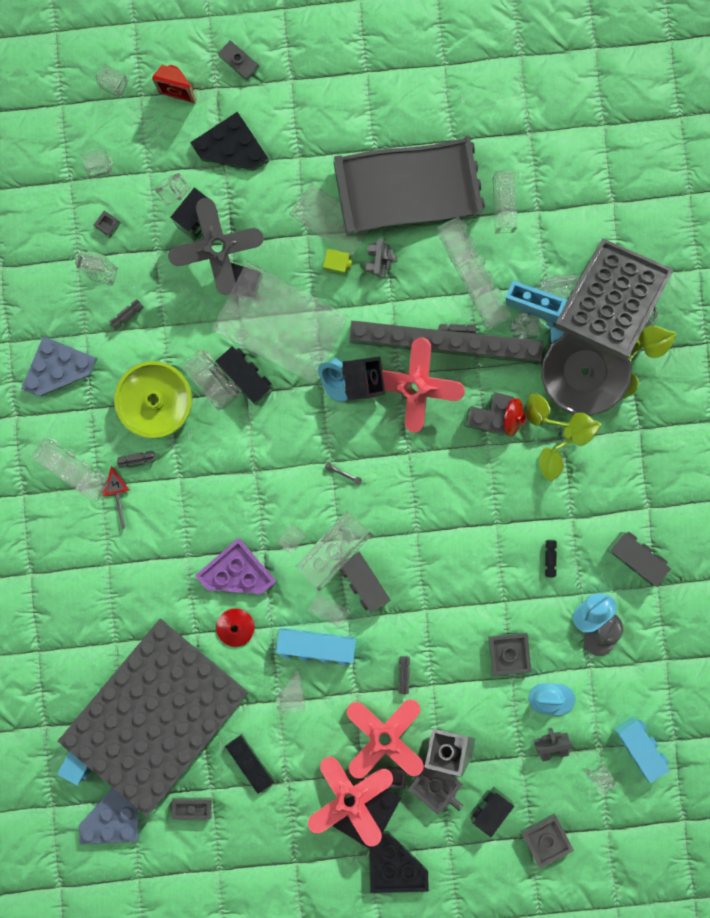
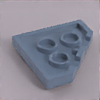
[21,336,98,397]
[79,788,139,844]

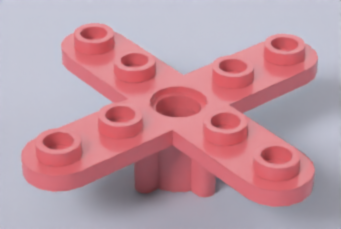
[382,337,465,432]
[347,699,424,778]
[308,757,393,846]

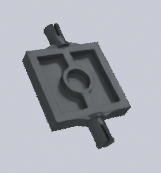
[408,766,463,814]

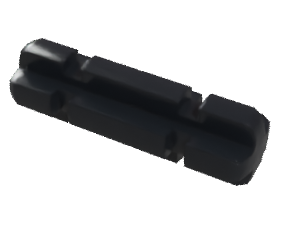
[545,540,557,578]

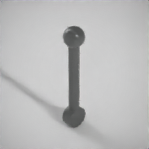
[325,463,362,485]

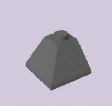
[424,728,475,777]

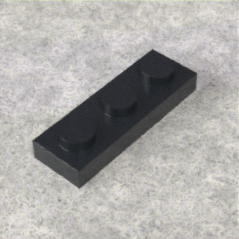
[225,733,274,794]

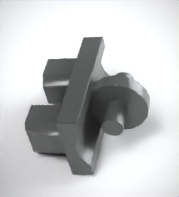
[365,239,398,278]
[533,728,573,761]

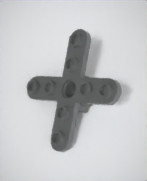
[168,198,264,295]

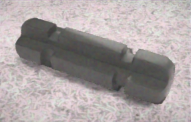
[109,299,143,330]
[438,324,476,334]
[117,451,155,468]
[399,656,410,694]

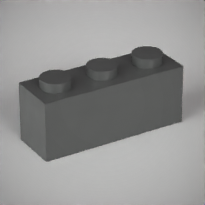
[607,532,671,587]
[339,551,391,613]

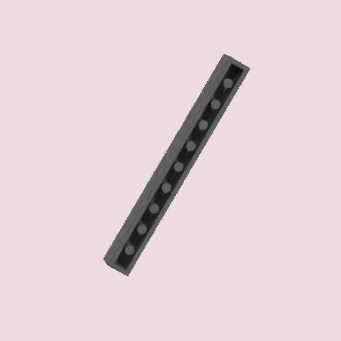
[349,320,544,364]

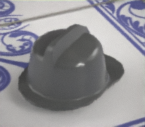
[584,615,623,656]

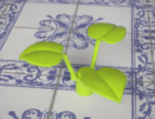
[622,326,676,399]
[526,393,601,482]

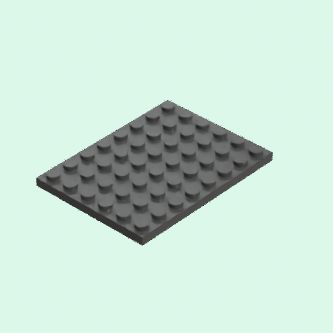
[57,618,249,816]

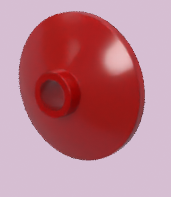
[504,398,526,436]
[216,608,255,647]

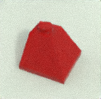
[152,65,196,104]

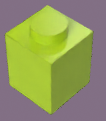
[323,249,353,276]

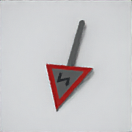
[103,466,130,529]

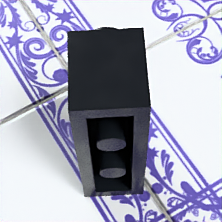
[215,346,272,405]

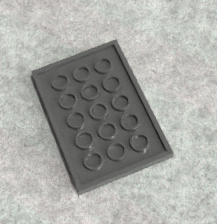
[554,239,674,360]

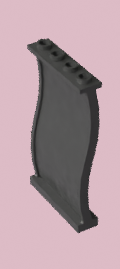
[333,136,485,237]

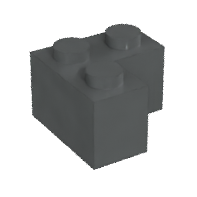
[465,392,514,435]

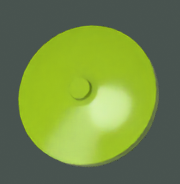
[114,361,193,438]

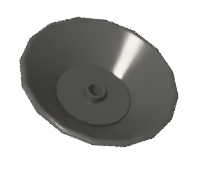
[541,333,632,416]

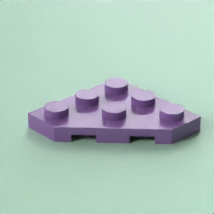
[195,538,276,594]

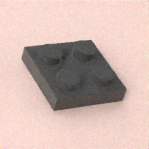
[488,633,531,676]
[521,813,574,868]

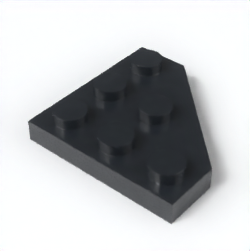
[190,111,269,171]
[333,789,402,851]
[369,831,429,893]

